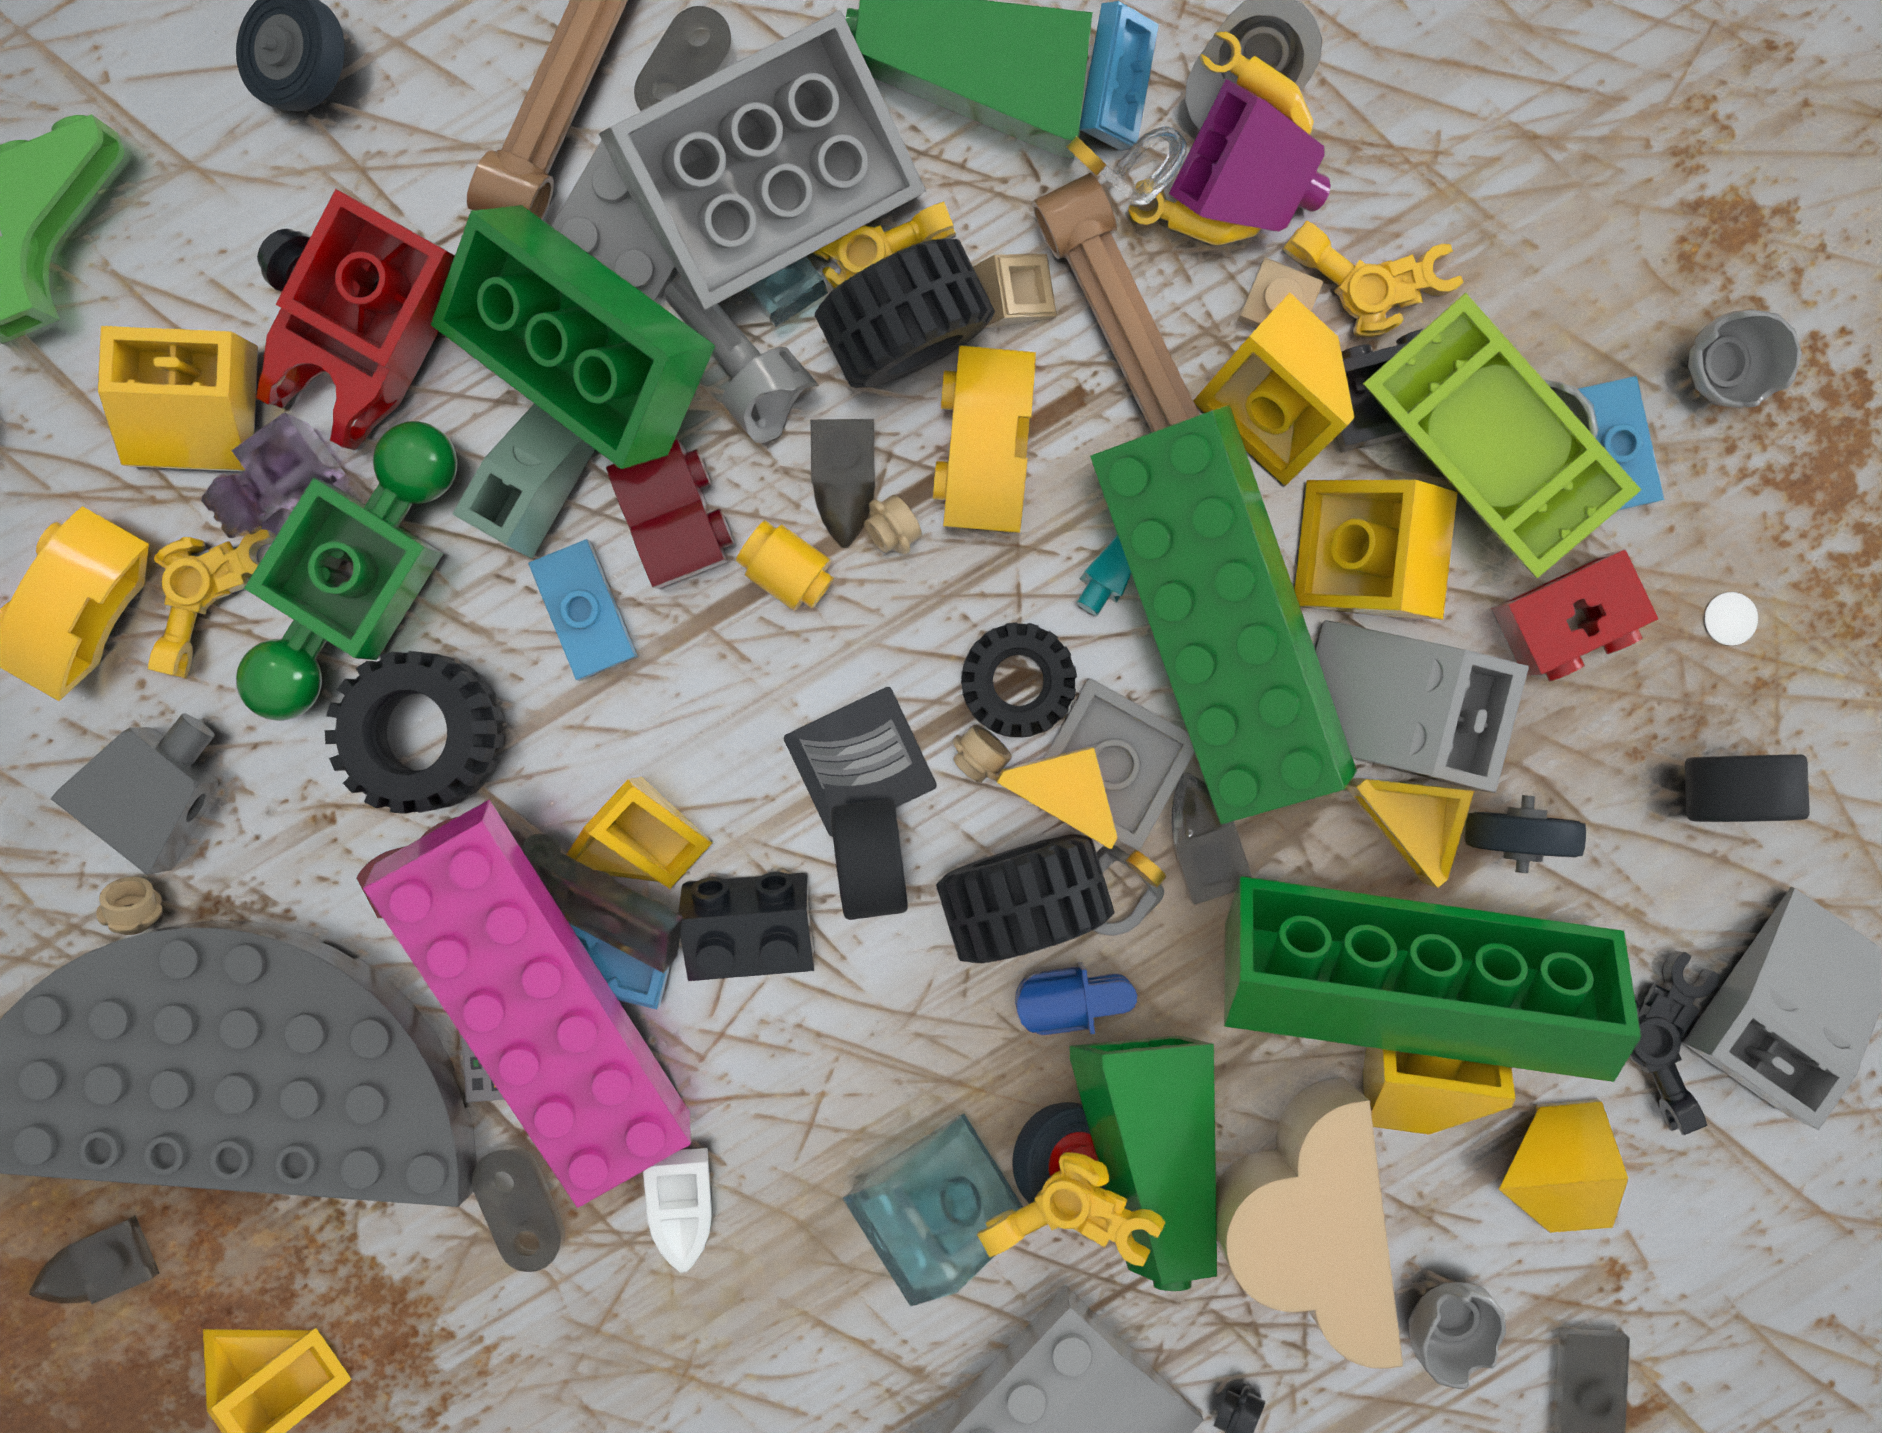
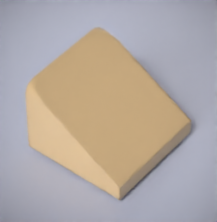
[973,254,1057,328]

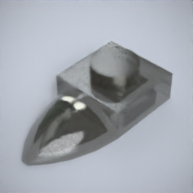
[810,419,876,548]
[1171,772,1252,905]
[29,1215,160,1304]

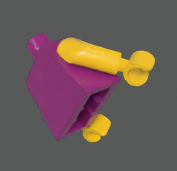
[1128,32,1331,246]

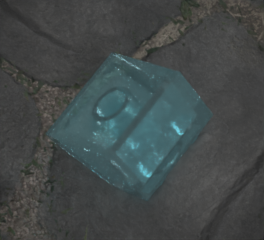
[842,1114,1023,1307]

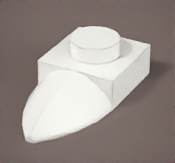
[643,1148,712,1273]

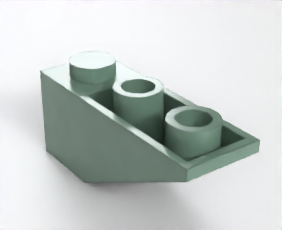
[452,404,595,559]

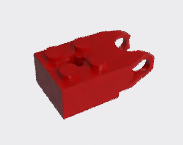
[256,189,455,450]

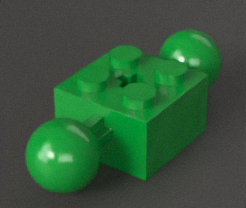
[236,421,458,721]

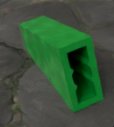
[845,0,1093,159]
[1069,1035,1217,1291]

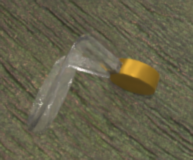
[1067,126,1187,206]

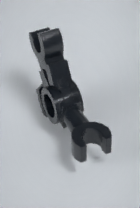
[1629,951,1719,1135]

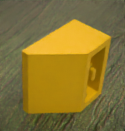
[98,326,258,472]

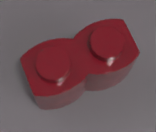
[606,439,734,589]

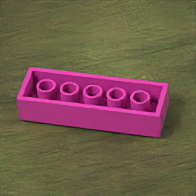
[363,799,691,1208]

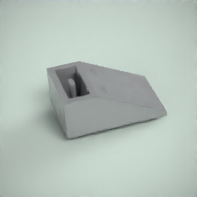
[1316,620,1529,793]
[1683,887,1882,1130]

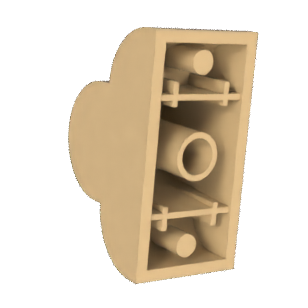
[1216,1077,1403,1369]

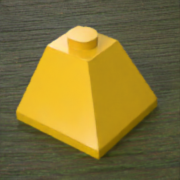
[1193,293,1354,486]
[1363,1047,1515,1135]

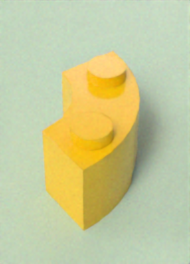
[933,345,1036,533]
[0,506,149,701]

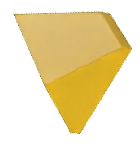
[557,777,712,889]
[1346,777,1474,888]
[1499,1099,1629,1233]
[203,1328,352,1433]

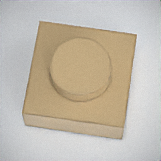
[1237,257,1324,328]

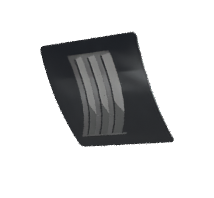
[784,687,937,837]

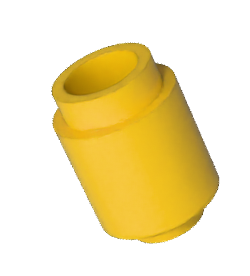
[736,520,834,611]

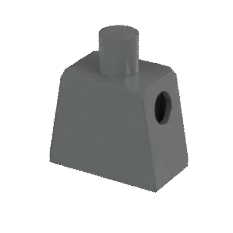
[51,713,219,875]

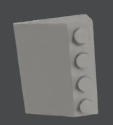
[599,9,927,310]
[926,1286,1204,1433]

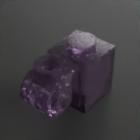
[201,412,346,538]

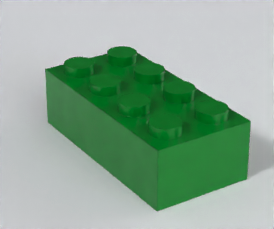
[431,205,716,469]

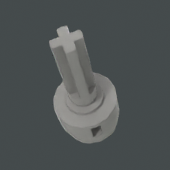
[664,277,819,443]

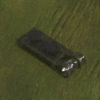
[522,834,683,973]

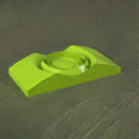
[1363,293,1641,578]

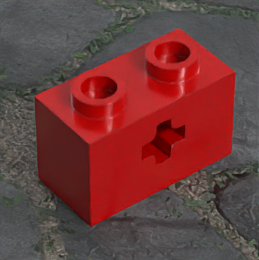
[1491,549,1659,682]

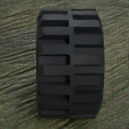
[814,238,995,388]
[325,651,505,814]
[936,834,1115,964]

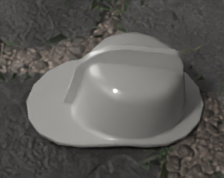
[1185,0,1322,130]

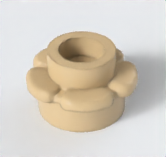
[864,494,922,554]
[953,725,1012,783]
[96,877,163,935]

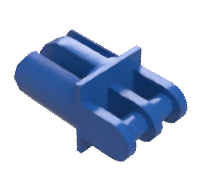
[1015,962,1137,1035]

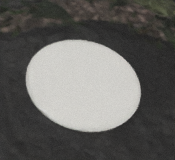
[1705,592,1758,645]

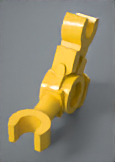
[813,202,956,289]
[1283,220,1464,338]
[148,529,276,678]
[977,1152,1166,1266]

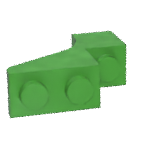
[0,114,124,344]

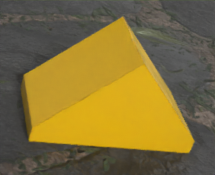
[996,747,1117,849]

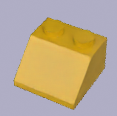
[1294,480,1458,620]

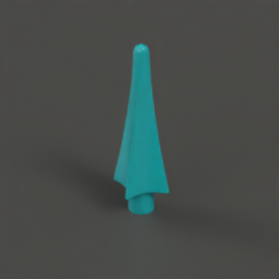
[1076,534,1131,616]

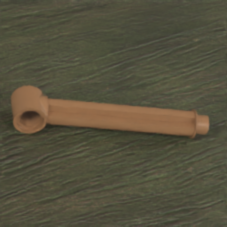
[467,0,628,220]
[1032,172,1200,432]

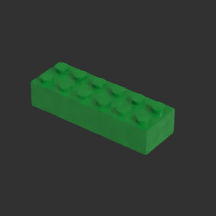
[1090,405,1357,825]
[1224,876,1641,1082]

